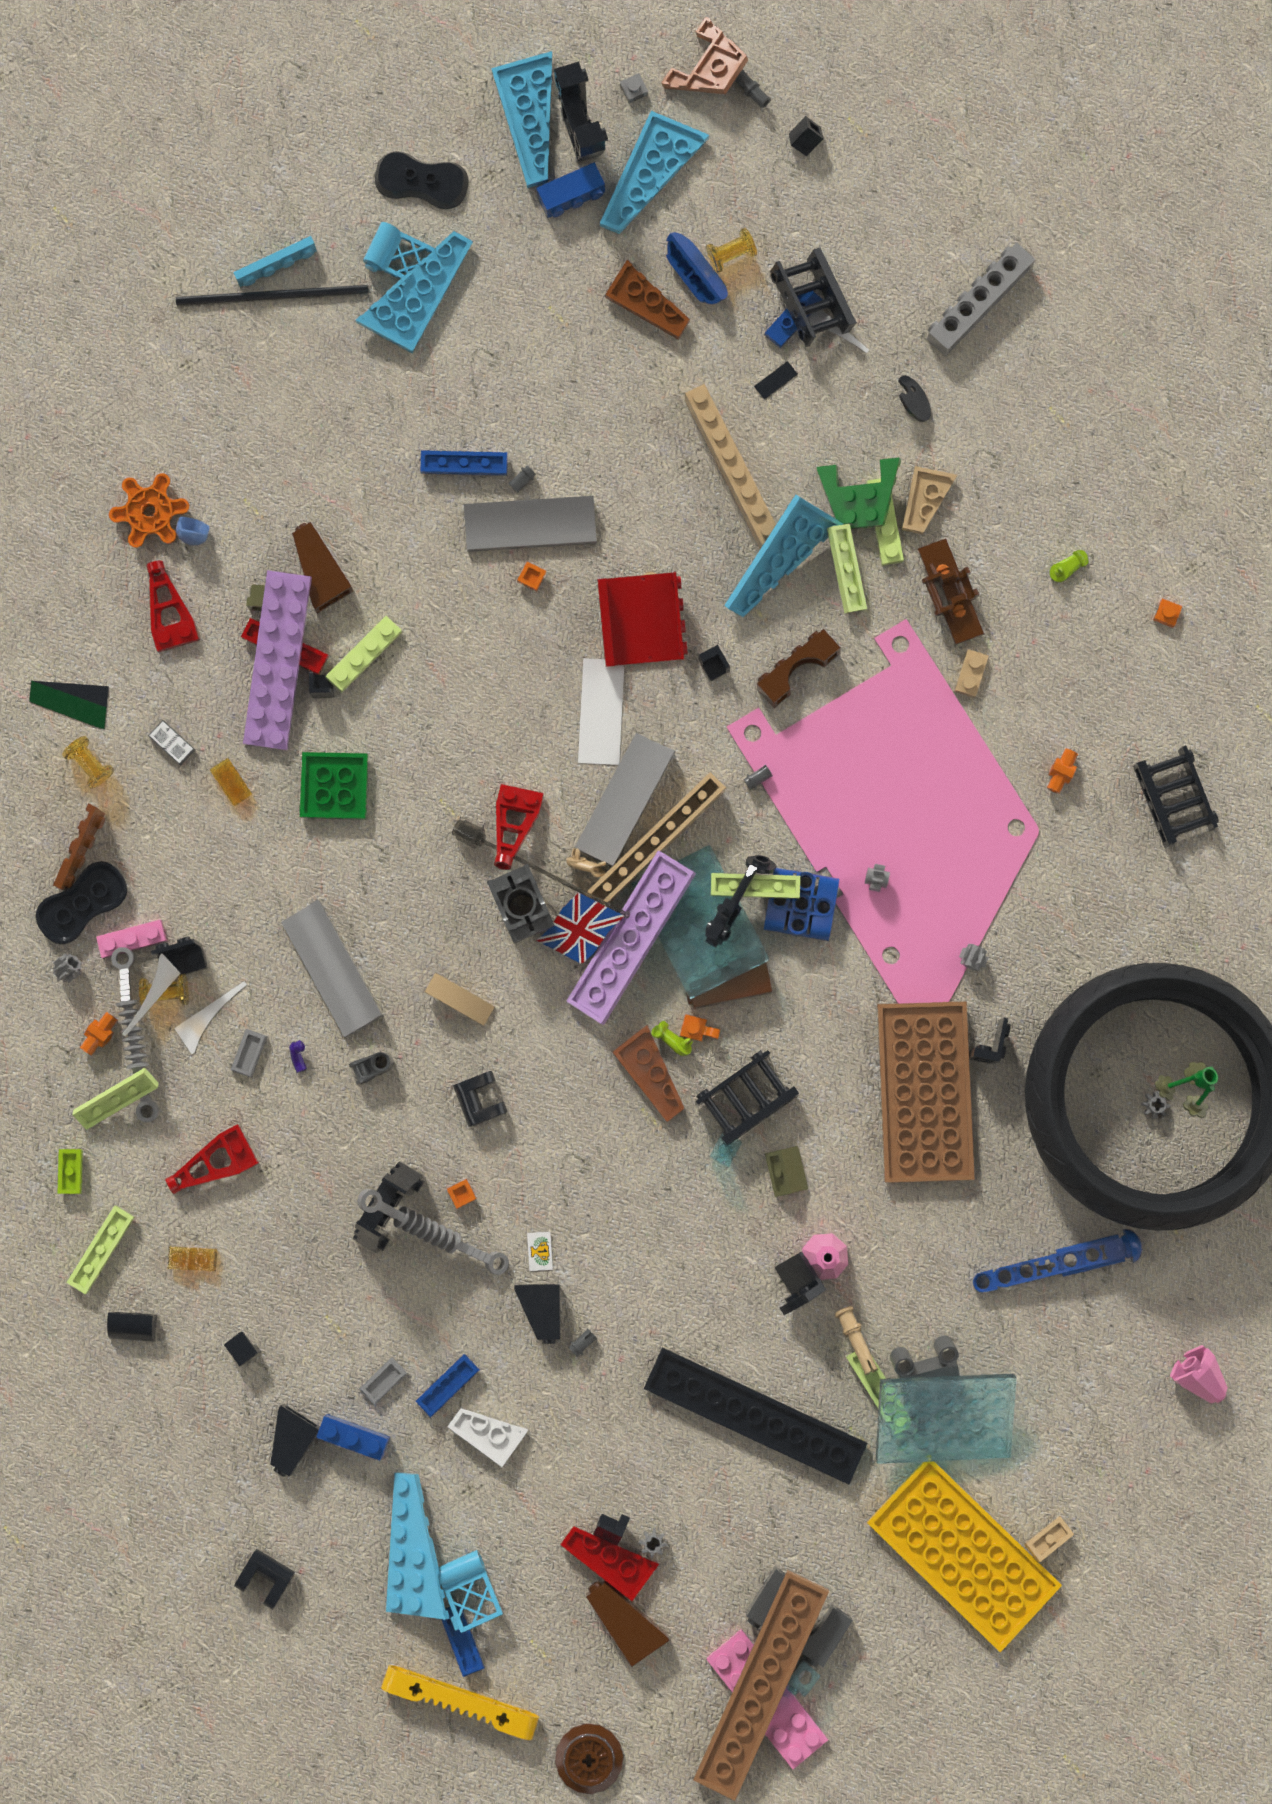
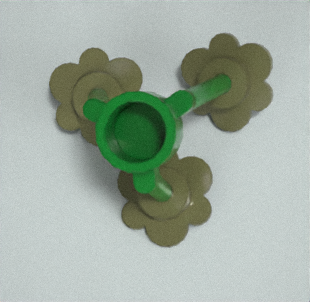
[1155,1062,1218,1118]

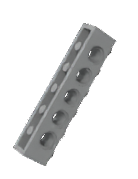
[927,242,1035,357]

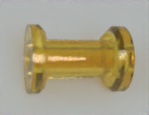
[706,227,757,273]
[62,736,114,789]
[139,974,189,1006]

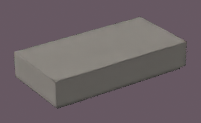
[230,1029,268,1078]
[359,1357,407,1405]

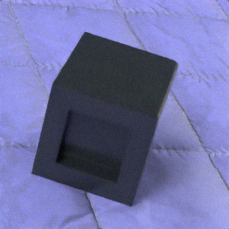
[789,116,824,156]
[698,644,730,681]
[309,672,334,698]
[224,1332,261,1366]
[593,1514,630,1546]

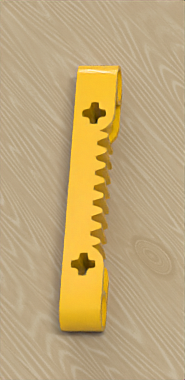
[381,1665,539,1740]

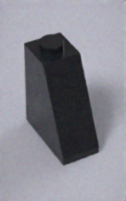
[514,1284,561,1344]
[270,1404,320,1477]

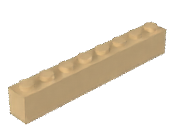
[685,384,776,549]
[585,772,726,906]

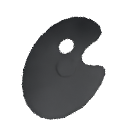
[898,375,931,422]

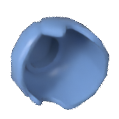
[176,517,210,545]

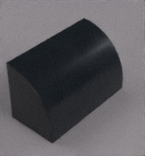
[107,1312,157,1342]

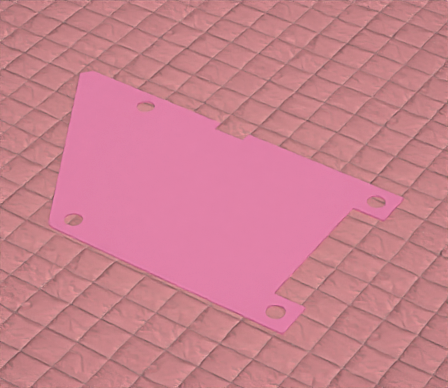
[727,619,1039,1004]

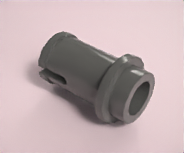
[509,466,536,493]
[744,765,773,790]
[568,1328,597,1357]

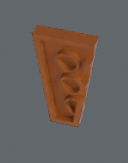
[605,260,690,340]
[53,803,105,891]
[612,1025,685,1122]

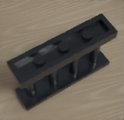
[770,247,857,347]
[1133,745,1219,848]
[695,1050,799,1147]

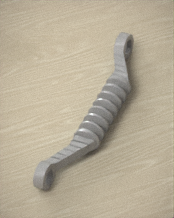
[111,947,159,1122]
[357,1189,509,1275]

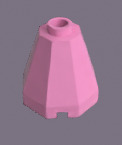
[802,1234,848,1280]
[1170,1345,1228,1404]

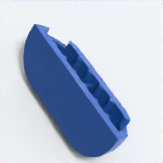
[666,232,728,304]

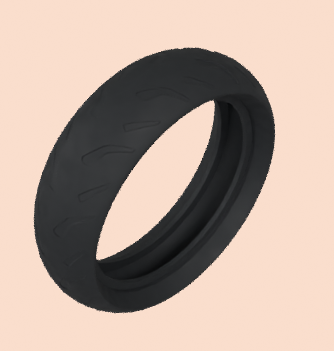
[1025,963,1272,1231]

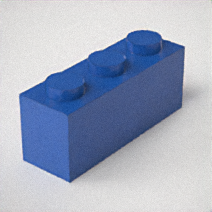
[536,162,606,218]
[316,1414,390,1461]

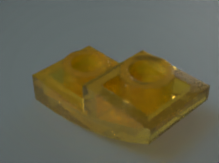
[210,758,252,806]
[167,1246,217,1271]

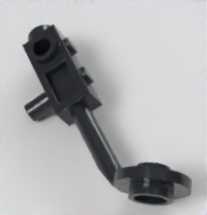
[705,855,776,948]

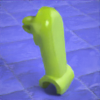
[1050,550,1089,582]
[651,1021,693,1056]

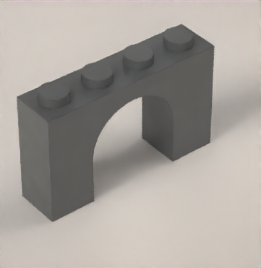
[745,1566,853,1667]

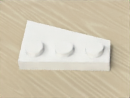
[448,1408,528,1467]

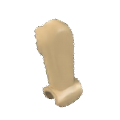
[566,848,606,877]

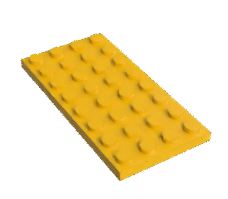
[867,1456,1062,1652]

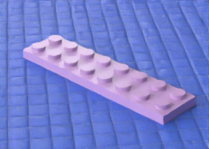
[243,570,312,750]
[567,850,696,1025]

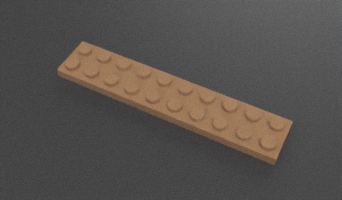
[693,1570,829,1801]

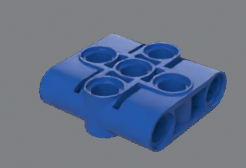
[763,868,839,941]

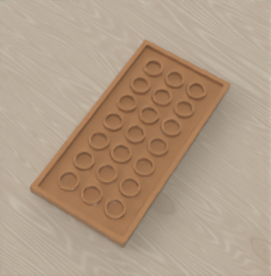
[877,1001,975,1183]

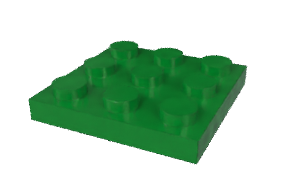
[299,752,369,820]

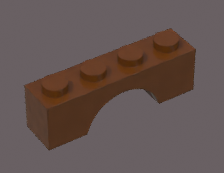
[757,629,841,708]

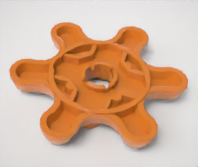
[109,473,190,548]

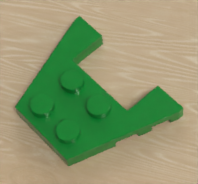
[817,457,901,529]

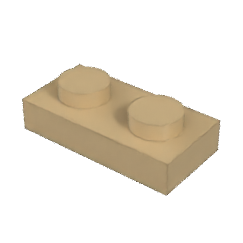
[954,649,989,698]
[1024,1516,1074,1563]

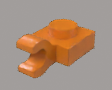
[680,1014,720,1042]

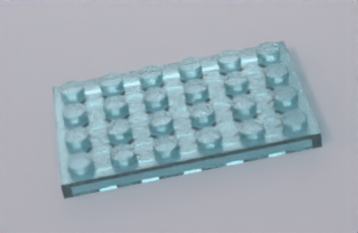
[631,845,769,999]
[876,1373,1017,1464]

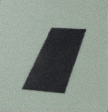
[754,361,798,400]

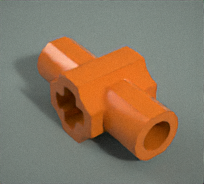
[1047,748,1078,794]
[80,1012,118,1056]

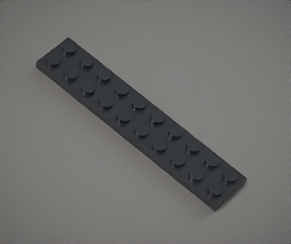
[643,1347,868,1485]

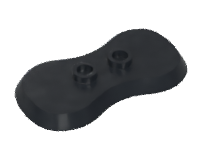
[375,151,468,209]
[35,861,127,944]

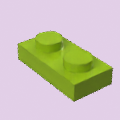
[57,1149,83,1194]

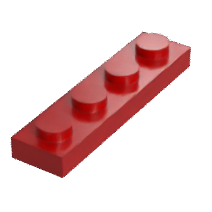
[241,618,329,675]

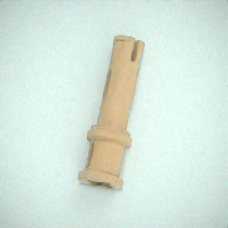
[835,1306,878,1375]

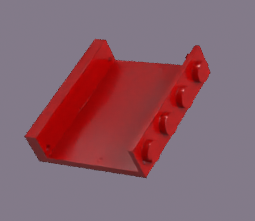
[597,572,688,667]

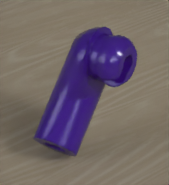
[289,1040,307,1073]

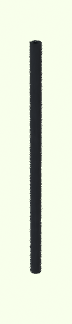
[176,285,368,306]

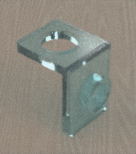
[709,1133,742,1168]
[786,1661,820,1697]

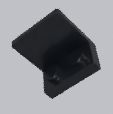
[151,937,208,977]
[969,1017,1011,1065]
[775,1252,826,1315]

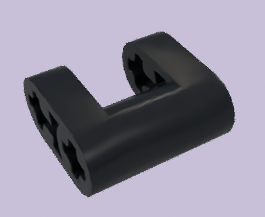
[453,1071,508,1127]
[234,1548,295,1610]

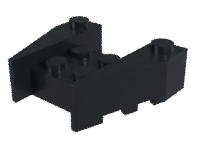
[554,61,608,163]
[353,1161,425,1253]

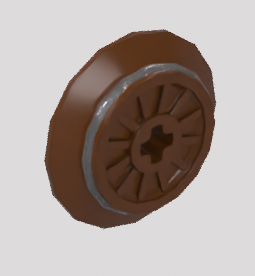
[555,1723,623,1794]

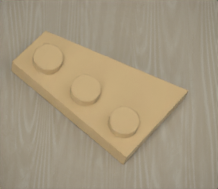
[902,466,957,535]

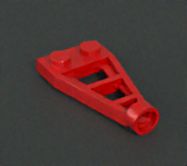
[146,560,200,652]
[494,784,544,870]
[165,1124,259,1194]

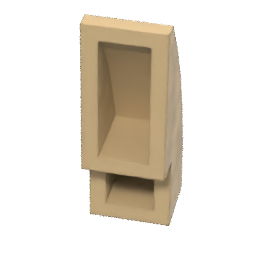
[425,973,495,1026]

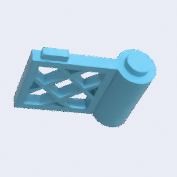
[363,222,435,279]
[438,1550,503,1633]

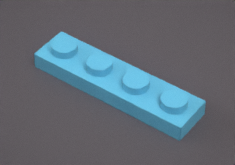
[233,236,317,287]

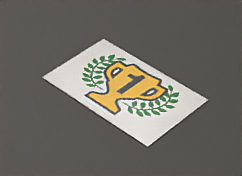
[527,1232,553,1271]

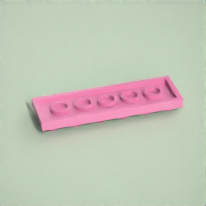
[706,1629,828,1769]

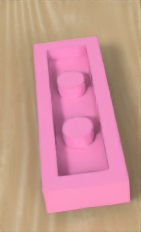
[96,920,167,959]

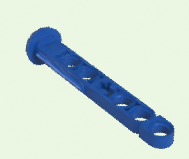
[973,1229,1142,1292]

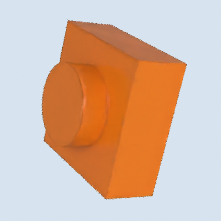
[517,562,547,592]
[1153,598,1182,628]
[447,1179,477,1209]

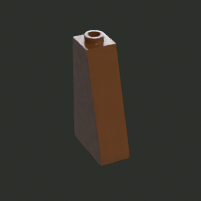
[292,522,354,614]
[686,948,772,1009]
[586,1581,670,1667]

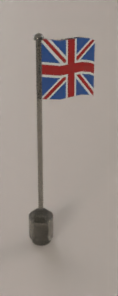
[452,820,630,964]

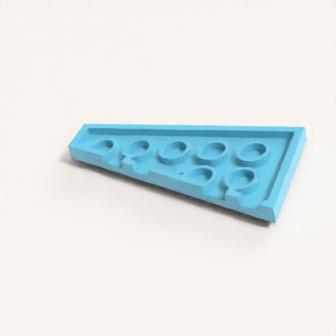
[491,51,553,188]
[600,111,709,234]
[355,231,473,353]
[724,495,843,617]
[386,1472,450,1620]

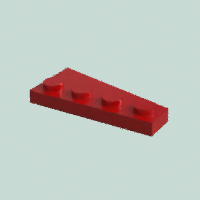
[560,1526,659,1601]

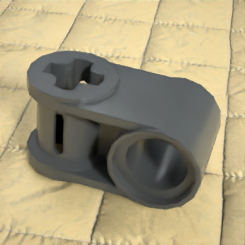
[349,1052,394,1085]

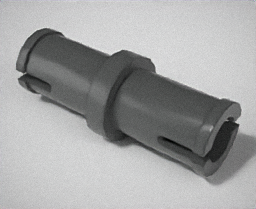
[735,69,771,109]

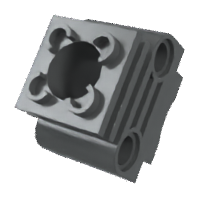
[487,864,554,944]

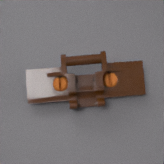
[917,539,984,645]

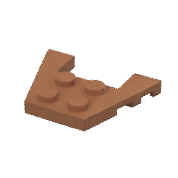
[661,17,748,94]

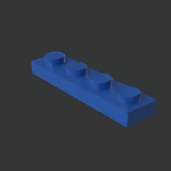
[420,450,508,476]

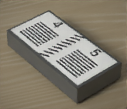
[148,720,195,766]

